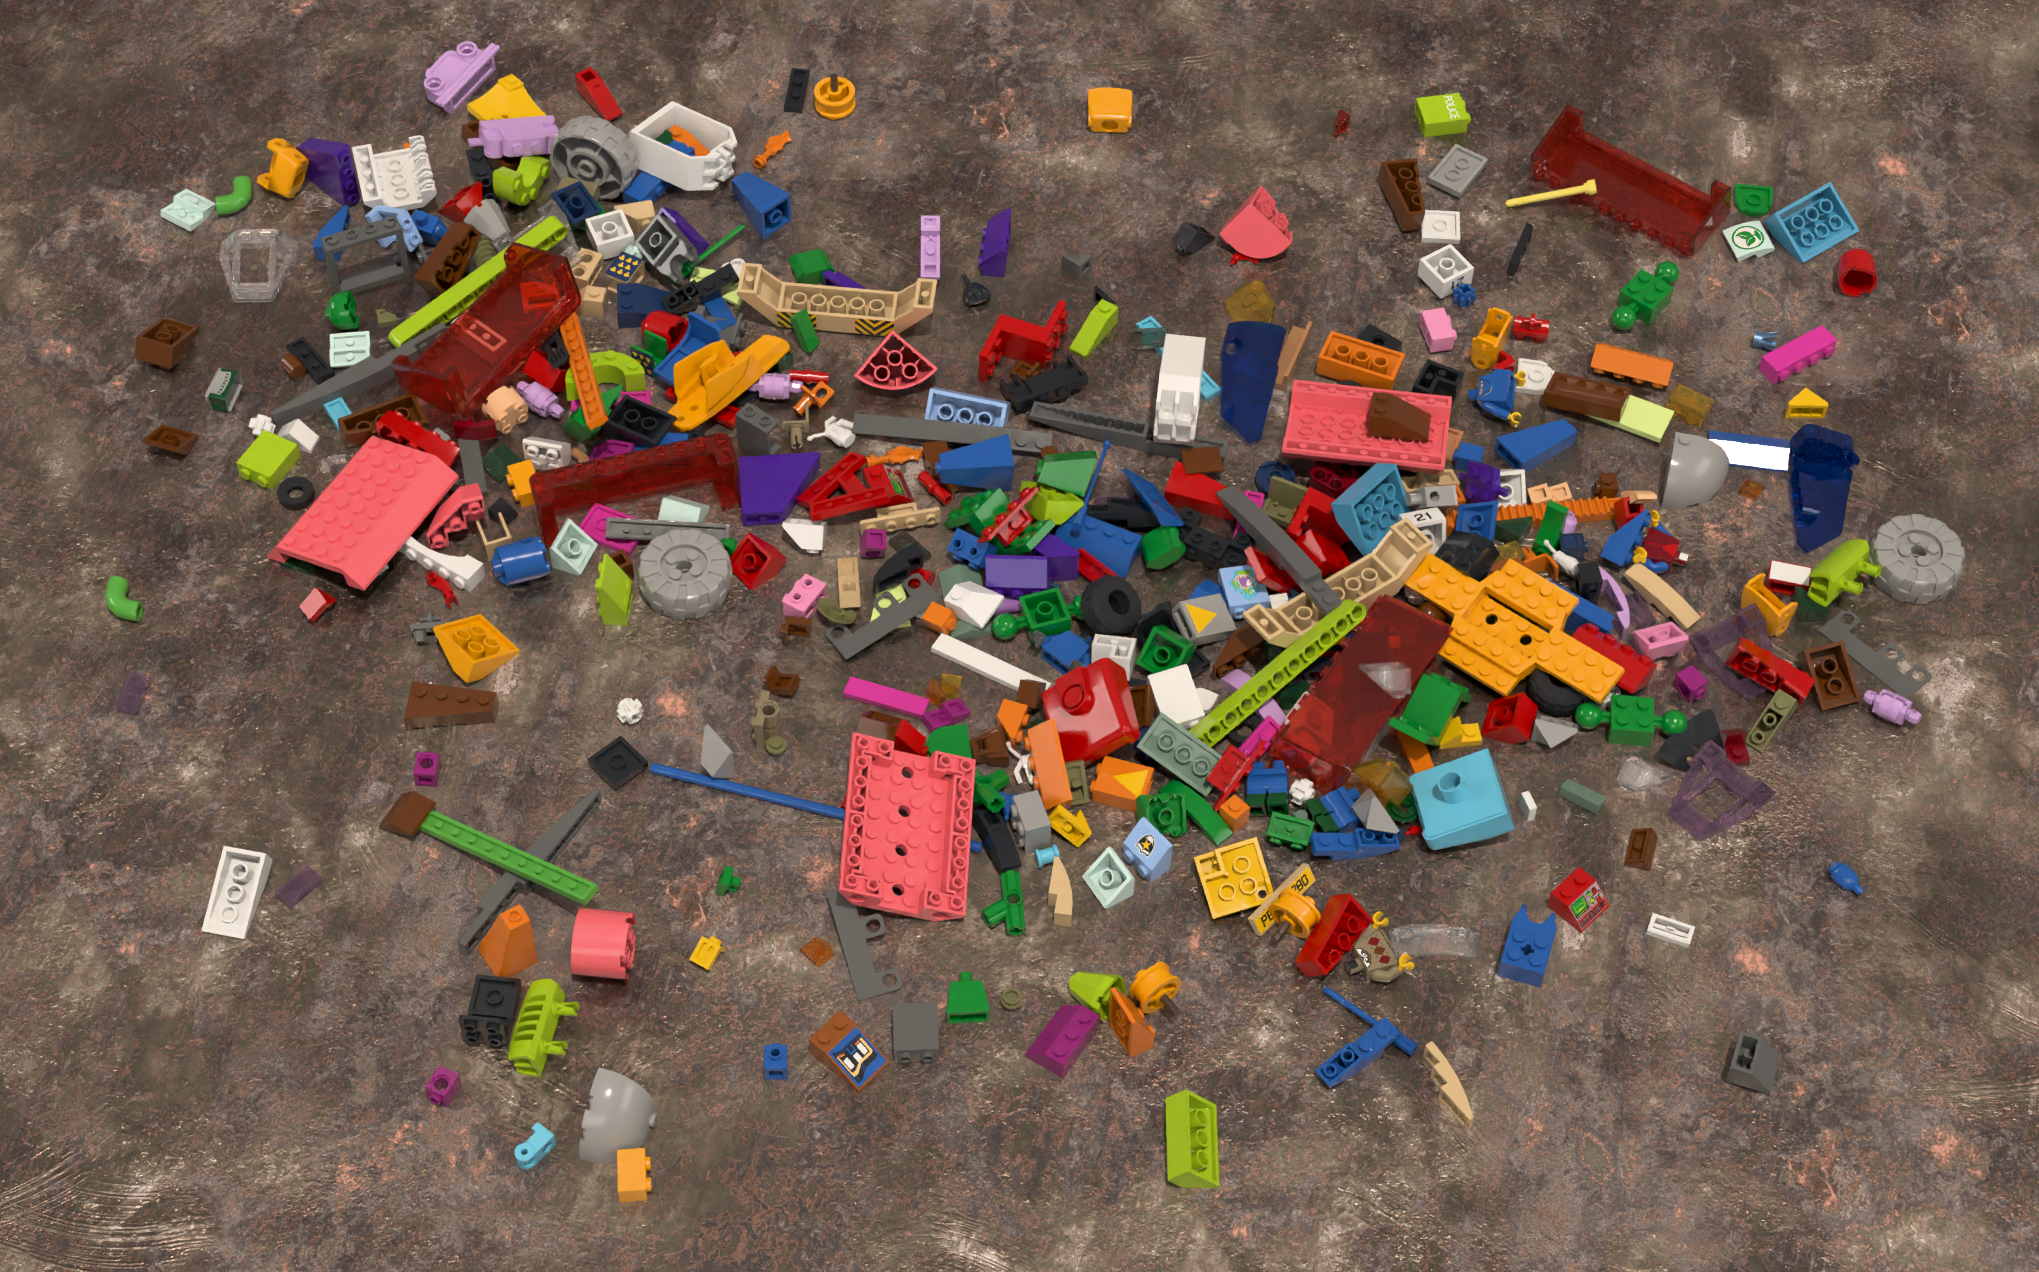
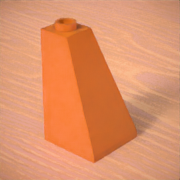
[477,904,538,978]

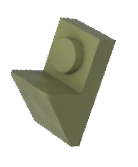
[1064,760,1089,806]

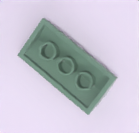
[938,564,993,640]
[1136,712,1222,797]

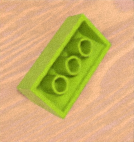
[1165,1089,1219,1188]

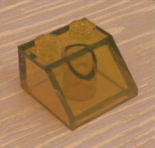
[1224,279,1276,331]
[1351,758,1414,807]

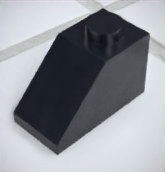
[1172,221,1215,253]

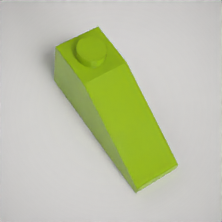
[1069,299,1118,359]

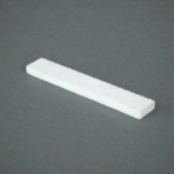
[931,633,1051,692]

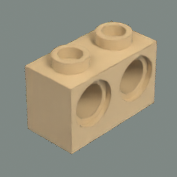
[565,248,604,291]

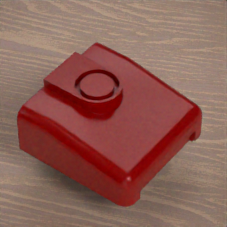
[1041,658,1140,767]

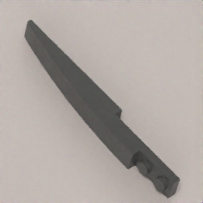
[271,322,449,427]
[1029,401,1228,462]
[852,413,1053,454]
[1216,485,1343,616]
[458,789,602,957]

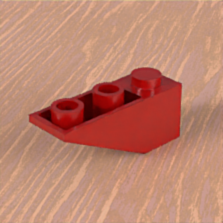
[575,67,623,122]

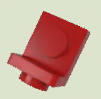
[1492,350,1516,371]

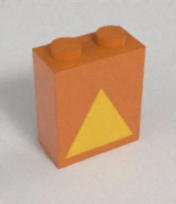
[1090,756,1154,813]

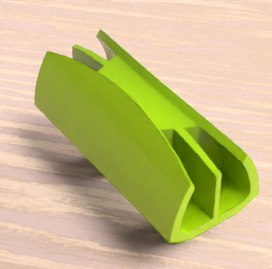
[1807,539,1882,607]
[508,978,580,1077]

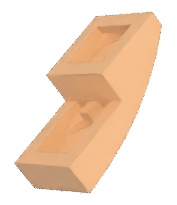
[1527,482,1573,505]
[1620,490,1657,504]

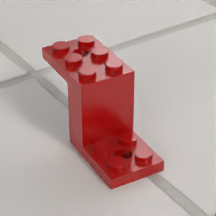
[979,300,1069,383]
[1285,486,1350,547]
[1244,529,1351,596]

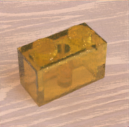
[1666,384,1714,428]

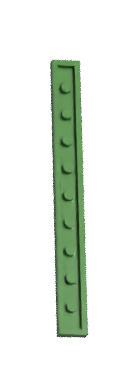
[418,810,599,906]

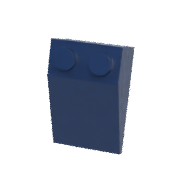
[617,283,677,329]

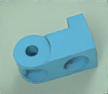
[514,1122,556,1169]

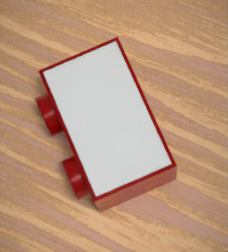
[1765,560,1812,599]

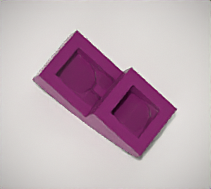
[921,698,971,733]

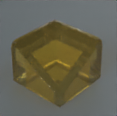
[939,673,962,700]

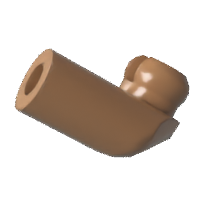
[571,448,590,471]

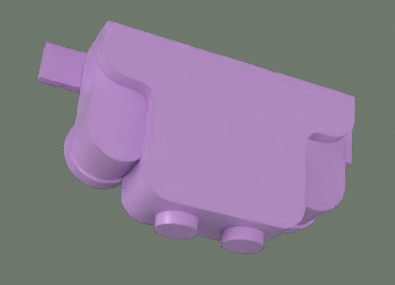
[424,41,500,114]
[468,115,559,158]

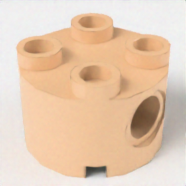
[482,386,529,434]

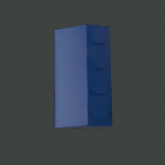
[1055,512,1142,580]

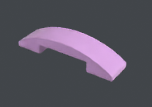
[921,216,940,280]
[1599,567,1630,641]
[1220,669,1286,731]

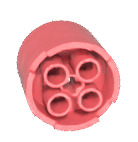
[571,907,637,980]

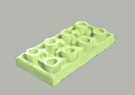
[1585,395,1674,443]

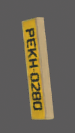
[1248,863,1316,936]

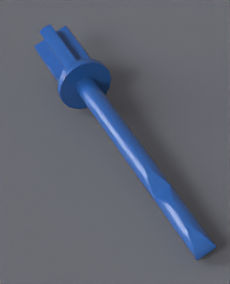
[1323,986,1418,1055]

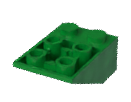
[562,384,623,443]

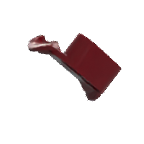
[1309,461,1361,500]

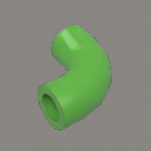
[215,176,253,216]
[105,576,144,622]

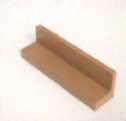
[1268,321,1313,391]

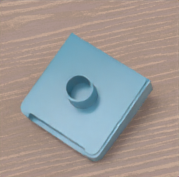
[1408,748,1515,850]

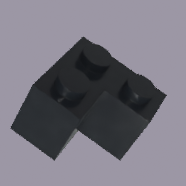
[1412,359,1464,401]

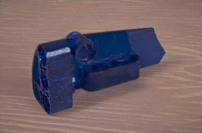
[1220,321,1286,444]
[1789,424,1860,553]

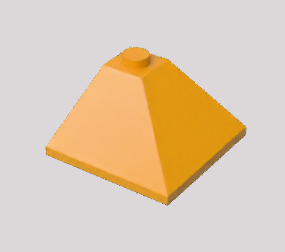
[433,614,520,683]

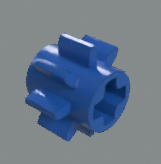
[1452,283,1476,307]

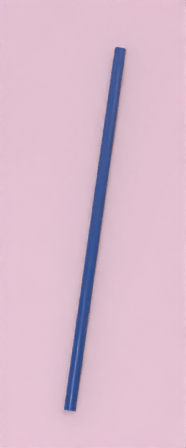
[650,762,983,853]

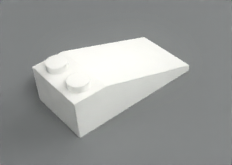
[202,846,273,940]

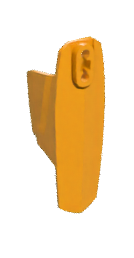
[667,335,790,432]

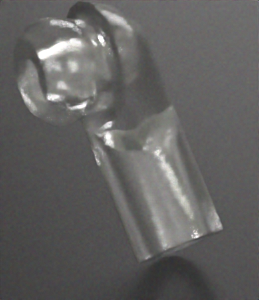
[318,454,347,473]

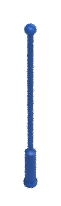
[1072,440,1111,531]

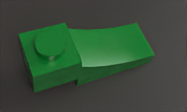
[1532,500,1569,556]

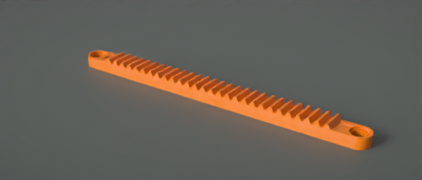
[1442,496,1621,535]

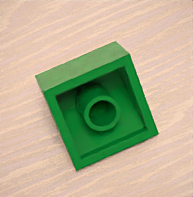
[1136,625,1197,674]

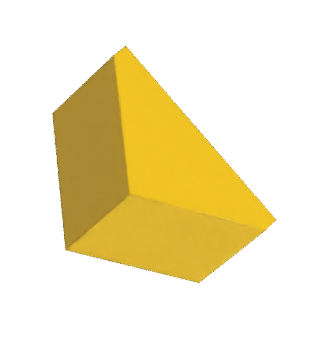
[1785,387,1829,418]

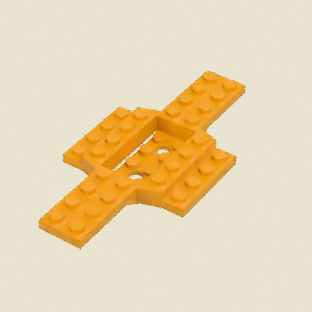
[1403,552,1625,704]

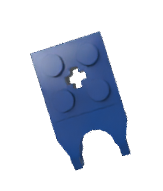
[1497,904,1557,988]

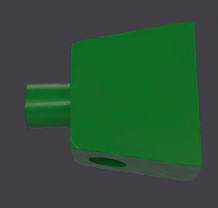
[947,972,990,1024]

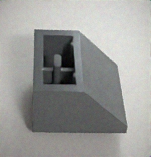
[1725,1030,1781,1095]

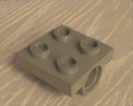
[751,690,781,750]

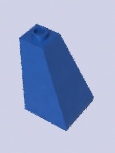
[732,171,792,239]
[935,434,1014,491]

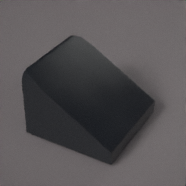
[1094,285,1116,305]
[488,497,518,525]

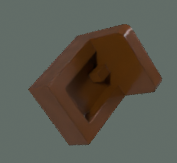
[1010,360,1042,385]
[780,616,812,644]
[763,666,801,695]

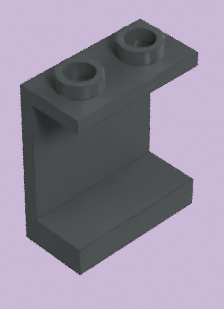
[695,305,747,353]
[735,402,781,456]
[892,1002,939,1063]

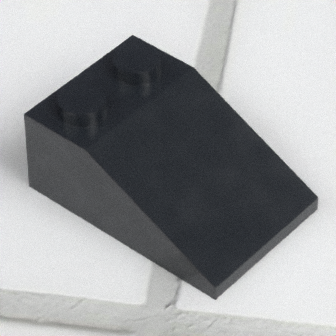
[604,394,677,447]
[1434,530,1500,582]

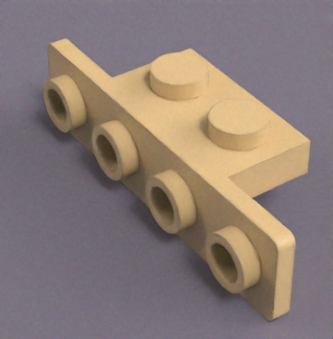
[860,502,940,535]

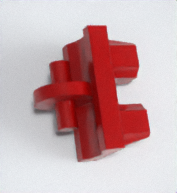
[1513,313,1550,343]

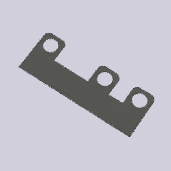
[825,573,941,660]
[1818,609,1932,699]
[826,888,902,1001]

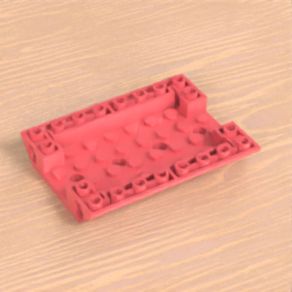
[838,732,976,922]

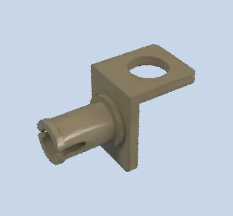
[782,403,809,449]

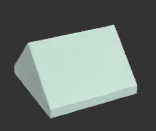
[658,495,710,523]
[549,519,598,576]
[1082,846,1135,909]

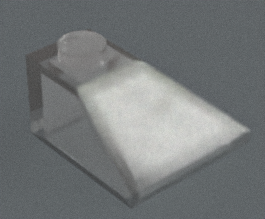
[1359,661,1411,698]
[1615,756,1673,793]

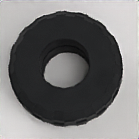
[1080,575,1142,637]
[1528,668,1589,716]

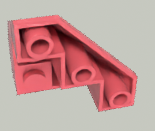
[426,483,485,549]

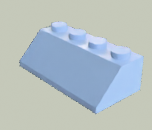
[924,387,1011,427]

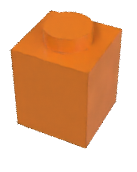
[922,601,958,635]
[1219,794,1250,834]

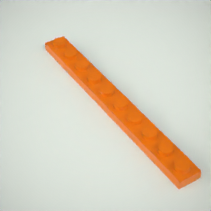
[558,312,608,430]

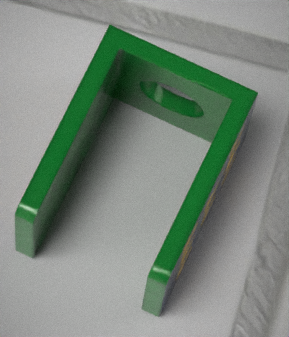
[630,330,668,379]

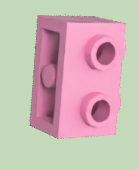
[1419,308,1457,353]
[782,573,827,619]

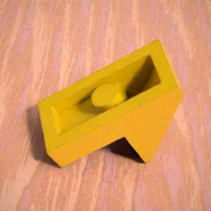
[1439,716,1482,749]
[1048,804,1092,848]

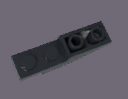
[466,147,502,208]
[661,263,739,315]
[1087,497,1161,529]
[972,802,1021,871]

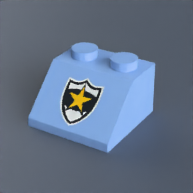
[1122,817,1173,883]

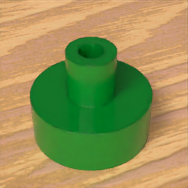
[720,537,737,557]

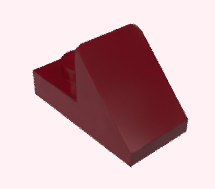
[1720,729,1751,768]

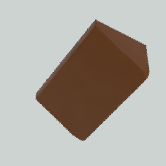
[1624,828,1658,871]

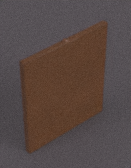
[1181,446,1224,475]

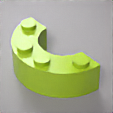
[493,155,550,206]
[565,350,646,401]

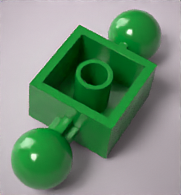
[1611,261,1679,330]
[992,587,1085,644]
[1575,694,1687,747]

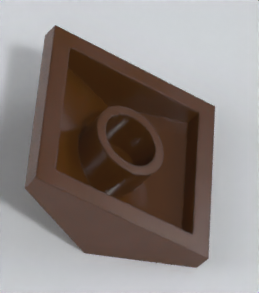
[143,425,199,455]
[1129,684,1156,728]
[378,791,436,837]

